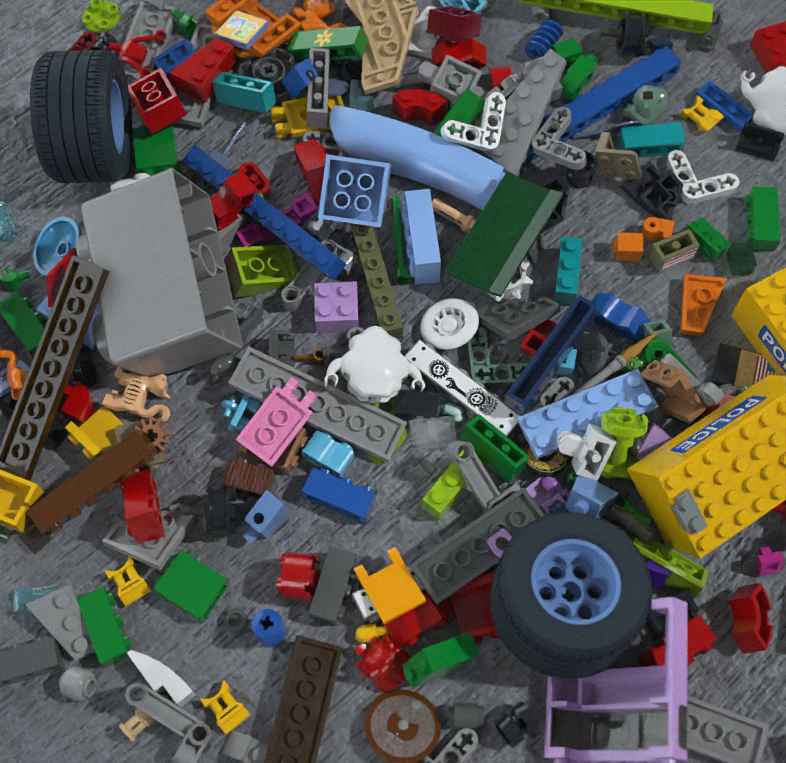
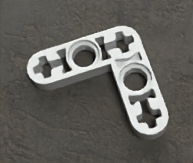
[441,92,506,151]
[666,150,739,204]

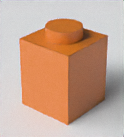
[611,232,643,262]

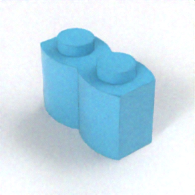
[302,430,354,479]

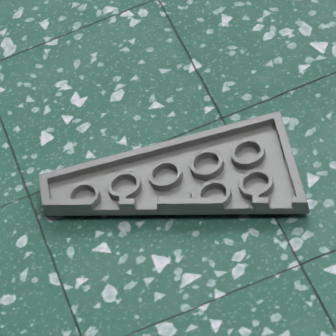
[473,49,567,176]

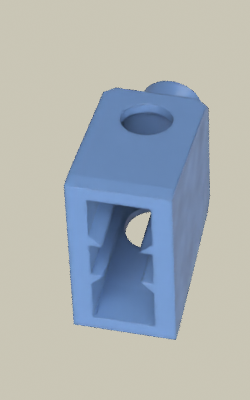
[565,475,619,518]
[242,490,292,544]

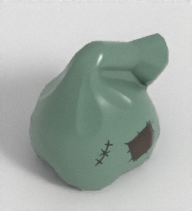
[623,85,669,126]

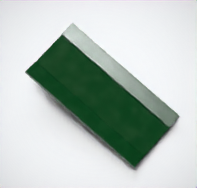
[445,171,563,297]

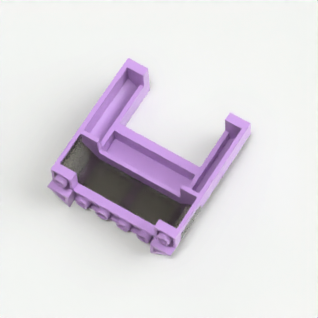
[544,597,687,763]

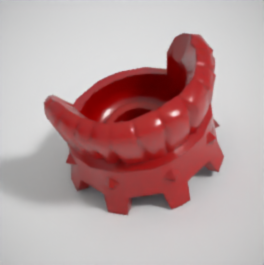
[355,635,411,692]

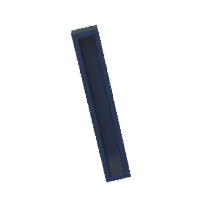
[505,295,598,415]

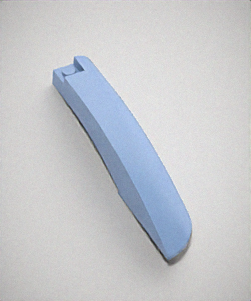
[329,105,506,210]

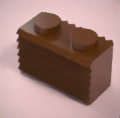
[222,458,275,499]

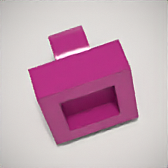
[755,546,784,577]

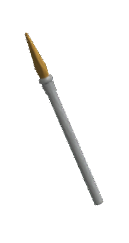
[517,332,657,444]

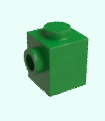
[552,37,583,69]

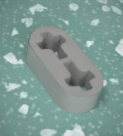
[539,377,574,408]

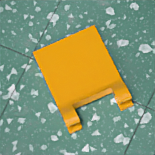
[354,547,426,624]

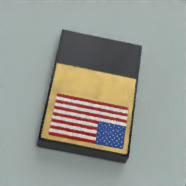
[711,343,778,388]

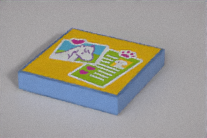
[215,10,269,50]

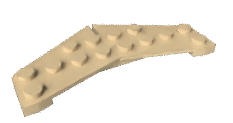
[344,0,418,95]

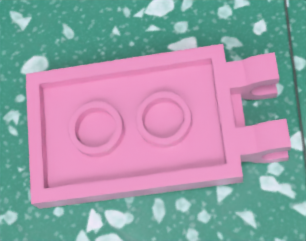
[236,377,317,467]

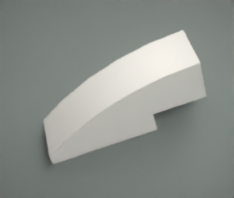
[127,650,196,707]

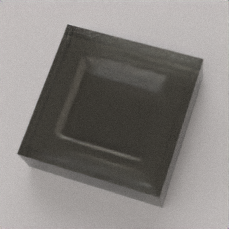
[19,523,52,554]

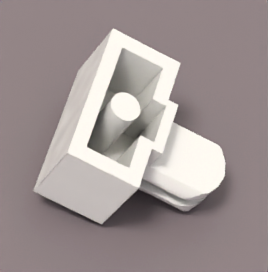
[557,424,616,481]

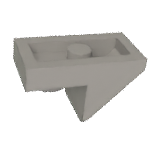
[222,730,268,763]

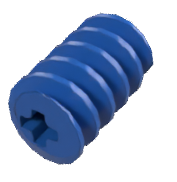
[524,20,564,60]
[252,609,286,647]

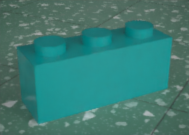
[212,72,276,113]
[618,122,685,158]
[553,236,583,305]

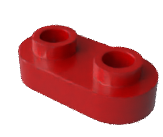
[238,162,270,197]

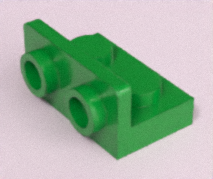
[685,217,732,262]

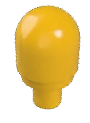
[355,623,389,644]

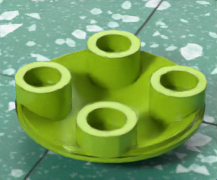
[82,0,120,33]

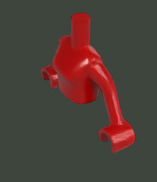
[109,30,166,79]

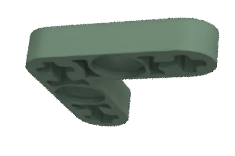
[467,327,528,387]

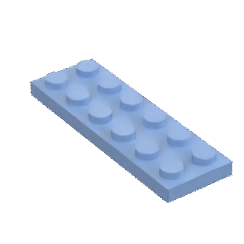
[517,369,659,459]

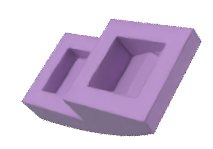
[525,475,566,515]

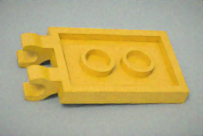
[270,95,344,139]

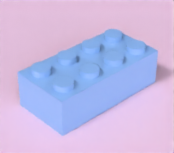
[401,189,441,285]

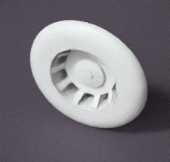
[420,298,479,350]

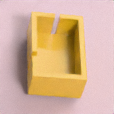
[0,470,45,533]

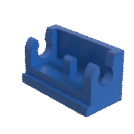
[153,39,195,76]
[282,58,317,100]

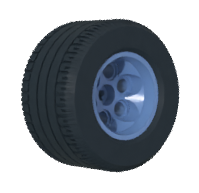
[30,50,133,183]
[490,511,652,679]

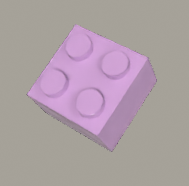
[314,282,359,333]

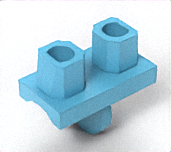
[221,394,261,432]

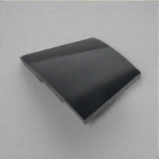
[620,161,684,221]

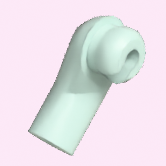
[444,402,464,422]

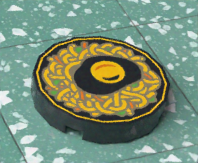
[524,443,568,477]

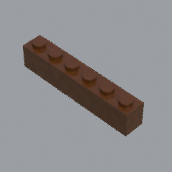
[26,430,158,534]

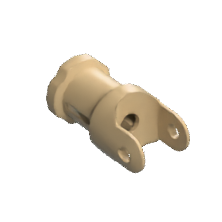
[119,708,154,742]

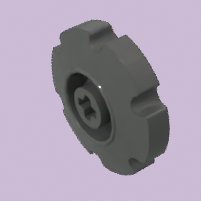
[238,48,298,104]

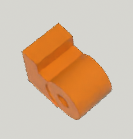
[641,217,675,241]

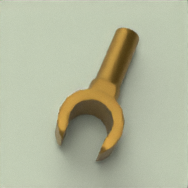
[294,348,324,365]

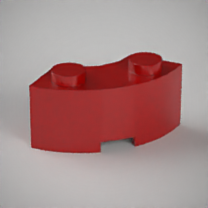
[431,38,487,70]
[392,89,448,126]
[210,172,257,231]
[728,583,773,654]
[384,594,455,648]

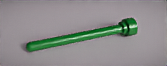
[392,195,411,284]

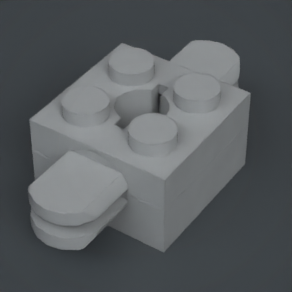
[417,55,490,109]

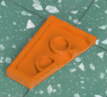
[680,274,727,336]

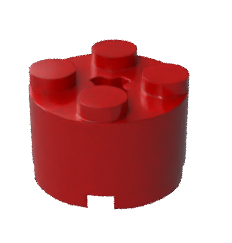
[276,552,320,602]

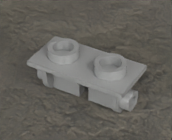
[484,73,522,109]

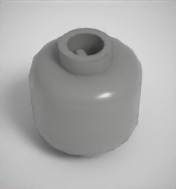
[59,666,97,701]

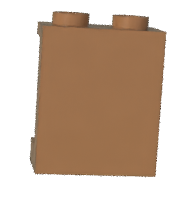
[641,360,706,424]
[238,410,309,475]

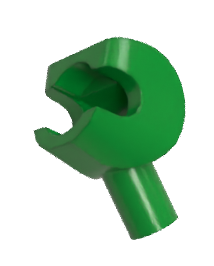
[171,9,200,36]
[0,268,31,292]

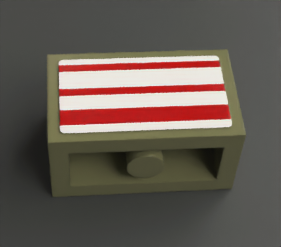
[648,229,700,273]

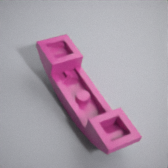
[236,193,318,247]

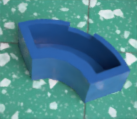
[592,293,651,340]

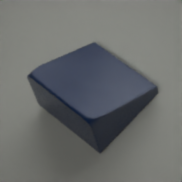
[648,36,673,53]

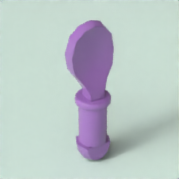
[541,477,571,500]

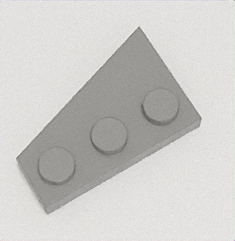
[25,584,95,660]

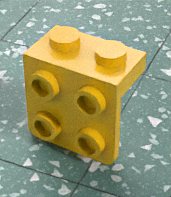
[65,407,123,461]

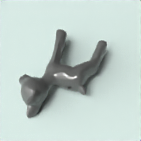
[209,307,264,383]

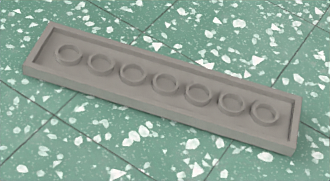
[228,346,407,463]

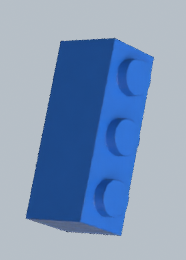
[302,468,376,524]

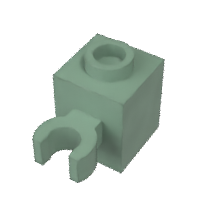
[643,319,672,356]

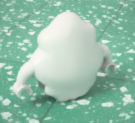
[740,66,786,136]
[324,326,425,403]

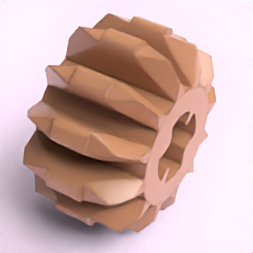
[134,416,172,452]

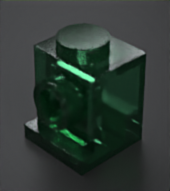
[726,241,757,277]

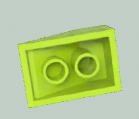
[224,245,298,297]

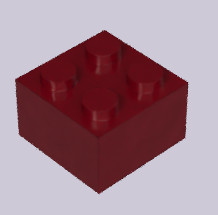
[426,6,483,43]

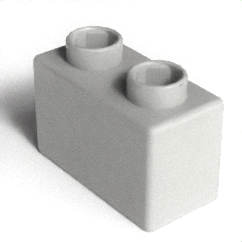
[76,168,243,377]

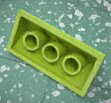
[622,530,709,600]

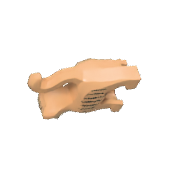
[102,367,170,422]

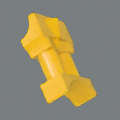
[680,96,724,132]
[105,557,151,607]
[200,680,250,735]

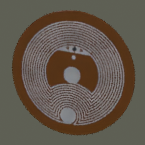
[365,690,441,763]

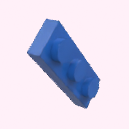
[695,80,754,131]

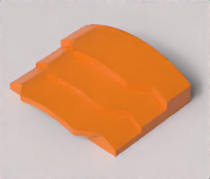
[205,0,301,58]

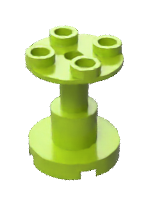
[601,407,648,480]

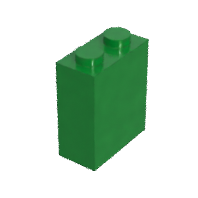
[133,123,180,176]
[154,550,230,623]
[402,632,480,688]

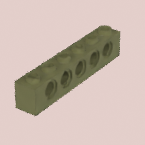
[350,223,403,339]

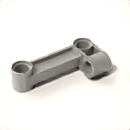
[281,240,359,312]
[447,440,521,514]
[126,683,211,763]

